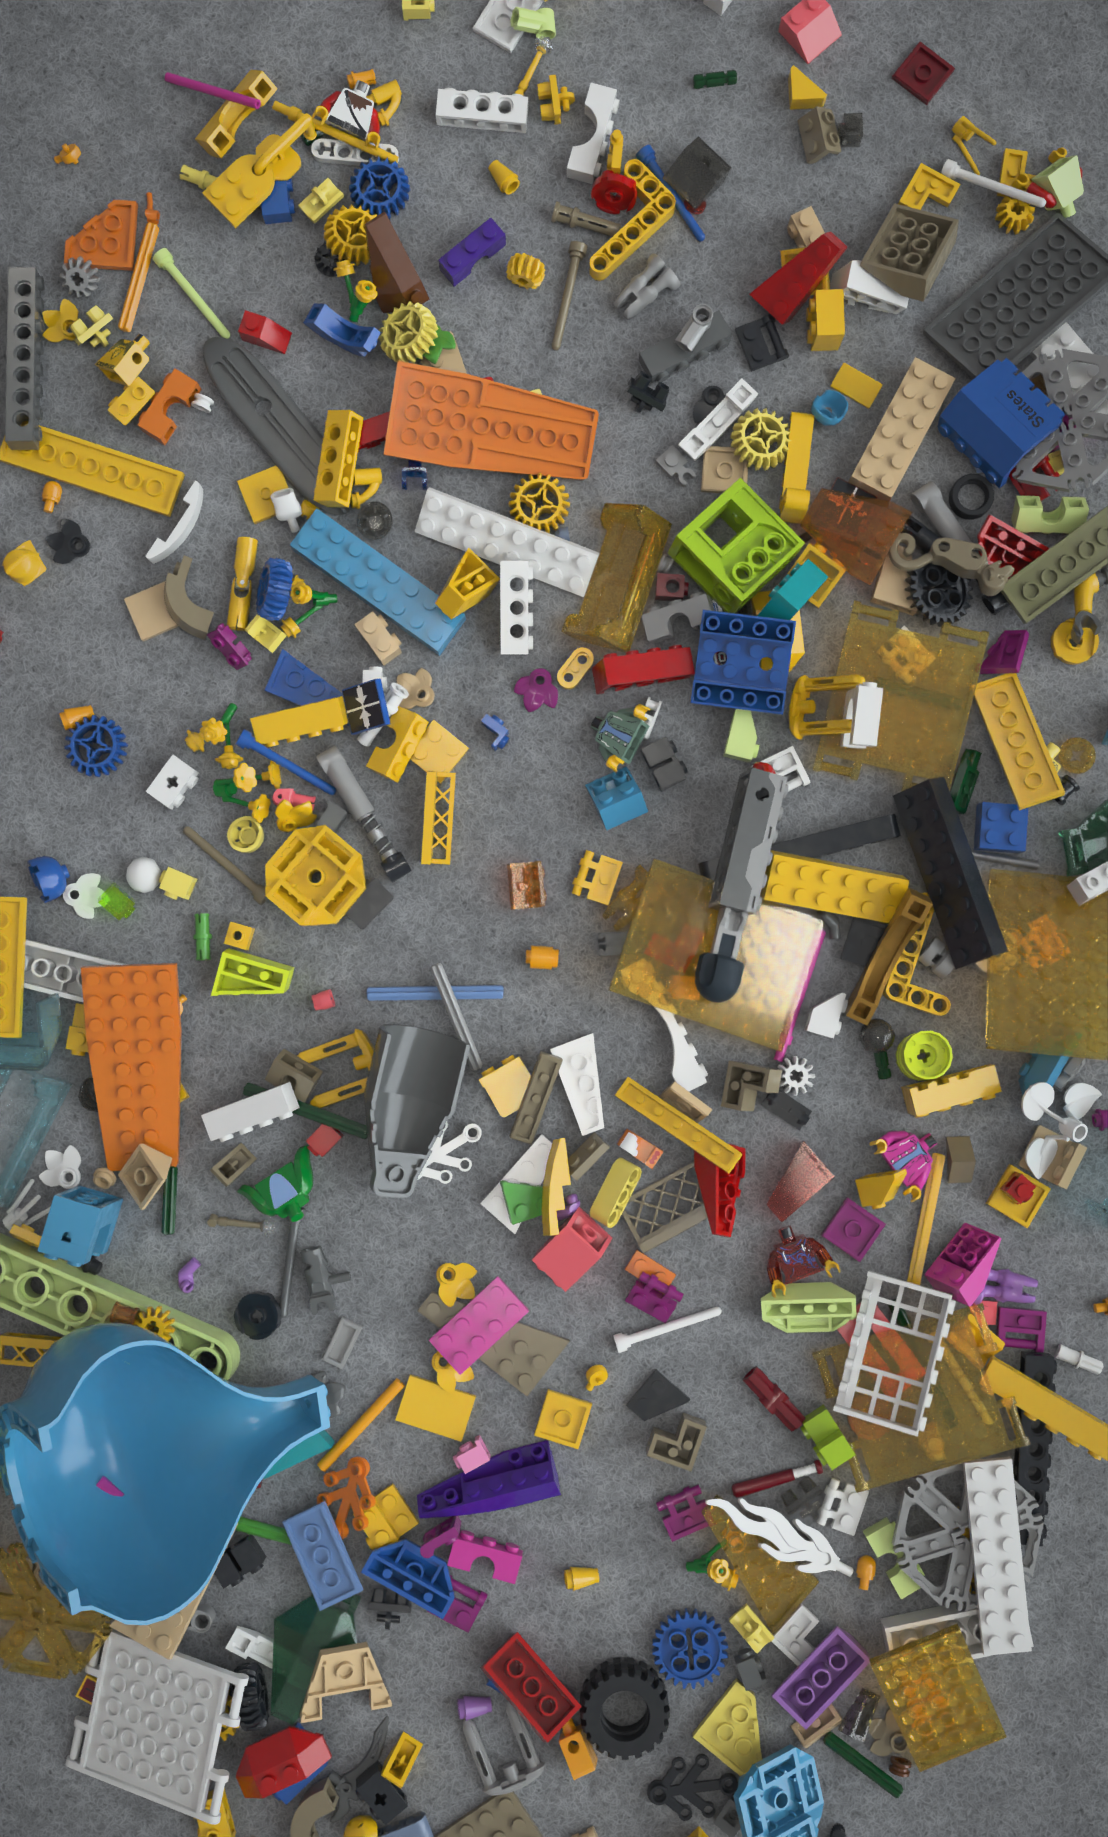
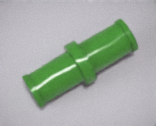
[193,913,212,961]

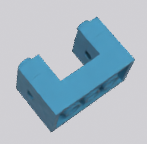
[38,1185,123,1267]

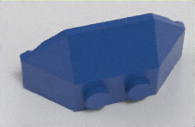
[361,1538,455,1619]

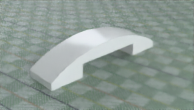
[678,378,758,461]
[145,481,203,564]
[225,1626,315,1691]

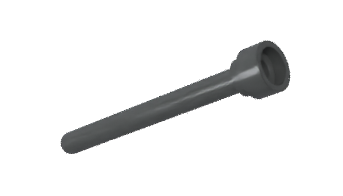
[279,1207,306,1318]

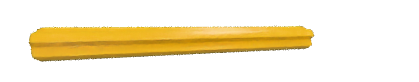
[907,1153,946,1290]

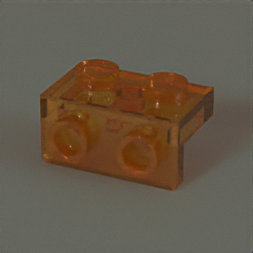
[507,861,547,910]

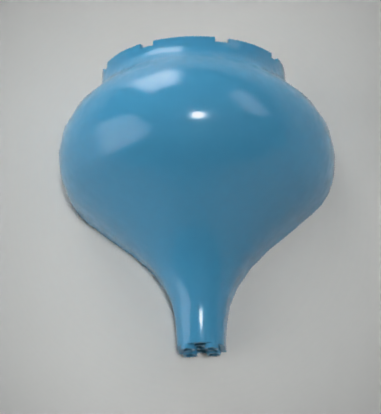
[0,1323,331,1625]

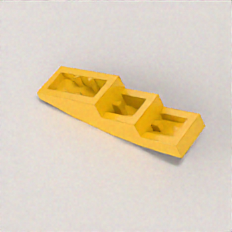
[542,1138,571,1236]

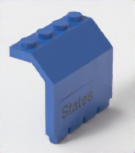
[937,358,1065,488]

